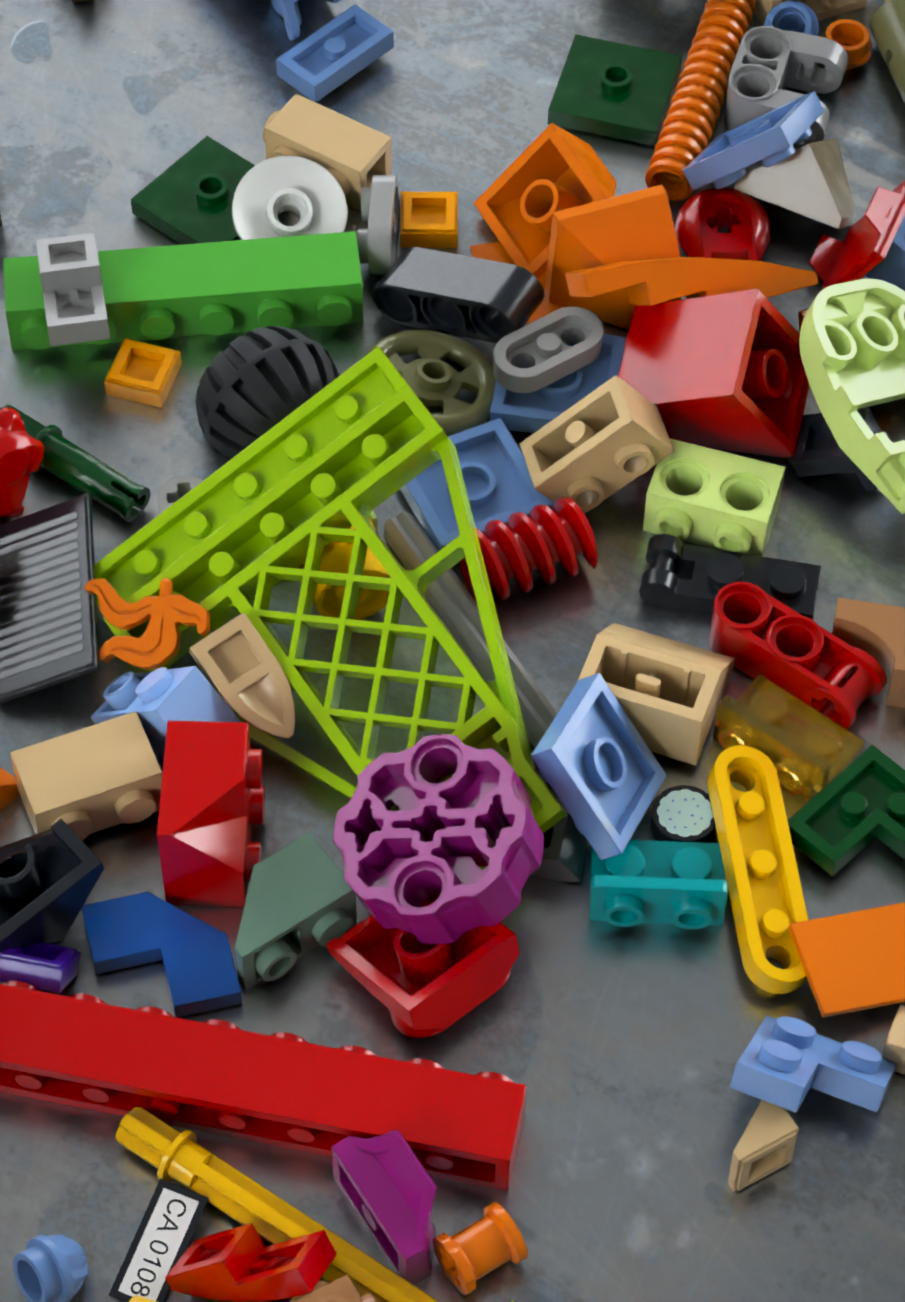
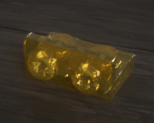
[713,675,865,801]

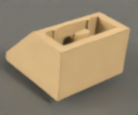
[577,623,735,765]

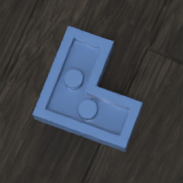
[729,1015,897,1113]

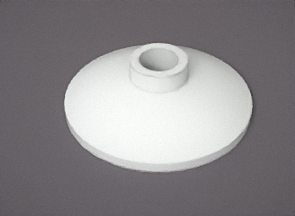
[232,156,348,240]

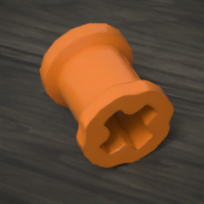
[432,1202,528,1295]

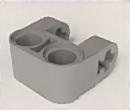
[724,26,848,149]

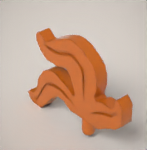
[84,578,211,670]

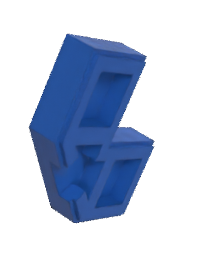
[82,892,242,1018]

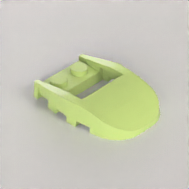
[799,278,905,515]

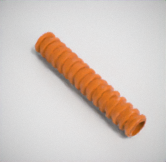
[645,0,756,201]

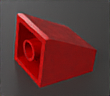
[618,289,810,458]

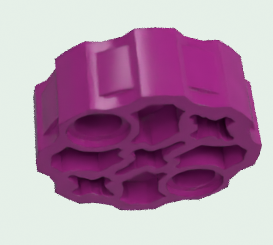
[333,734,544,944]

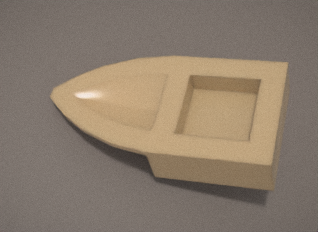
[189,612,295,739]

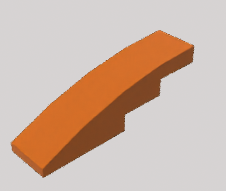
[565,257,819,306]

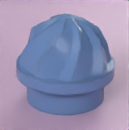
[764,1,819,36]
[13,1234,88,1302]

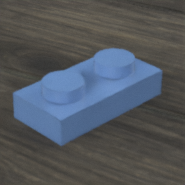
[276,4,394,102]

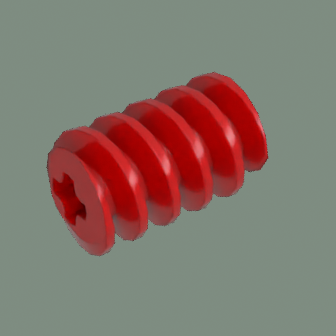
[459,497,598,601]

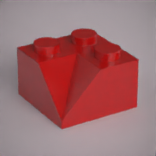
[157,720,266,907]

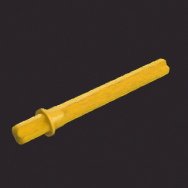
[115,1107,439,1302]

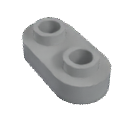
[357,175,400,275]
[493,306,603,393]

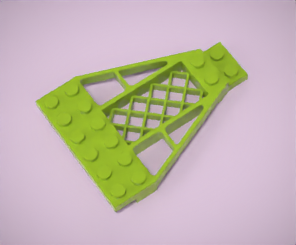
[95,346,568,870]

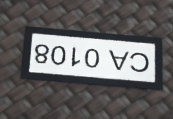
[109,1179,209,1302]

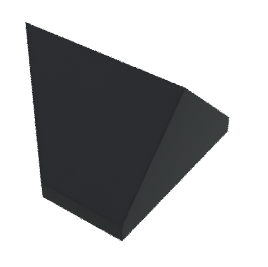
[0,819,104,952]

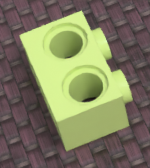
[643,438,785,556]

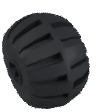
[196,326,340,461]

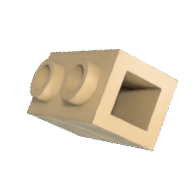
[263,94,392,212]

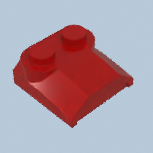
[326,894,520,1038]

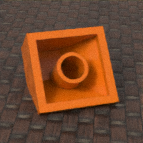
[473,123,617,279]
[544,185,681,329]

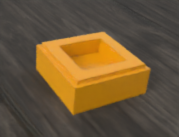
[400,191,458,248]
[104,338,182,408]

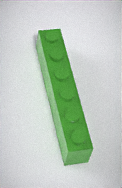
[3,231,363,351]

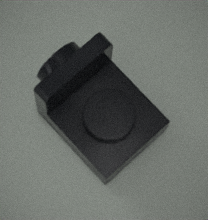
[790,408,890,492]

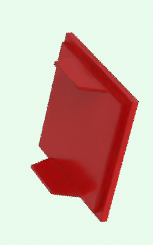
[808,180,905,291]

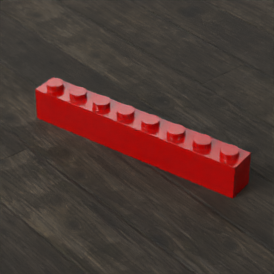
[0,981,527,1192]

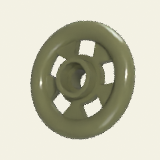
[366,330,496,436]

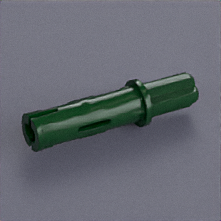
[0,405,151,522]

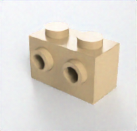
[519,375,674,514]
[10,711,162,840]

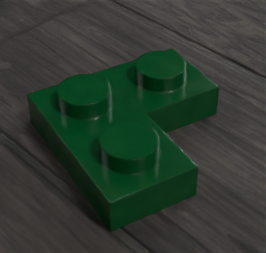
[787,745,905,876]

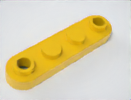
[707,745,808,994]

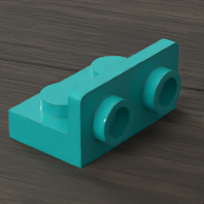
[589,840,728,929]

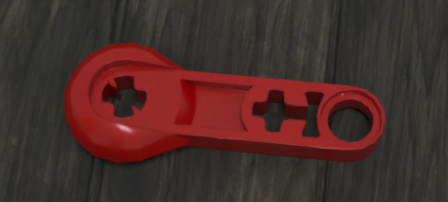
[675,187,771,261]

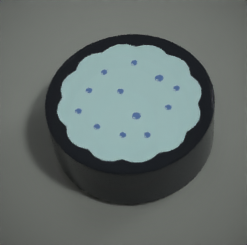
[651,785,716,843]

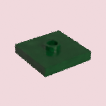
[547,34,682,146]
[131,136,255,245]

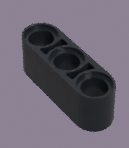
[372,247,545,343]

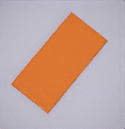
[788,902,905,1018]

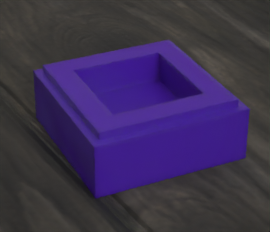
[0,942,81,993]

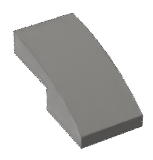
[36,232,110,347]

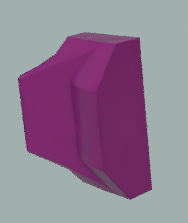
[331,1130,437,1285]

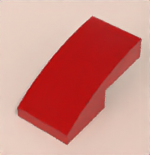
[165,1223,337,1302]

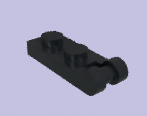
[639,534,821,620]

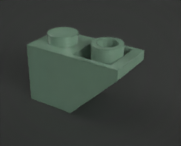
[235,832,357,991]

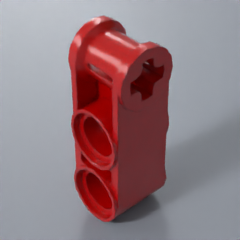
[709,582,887,732]

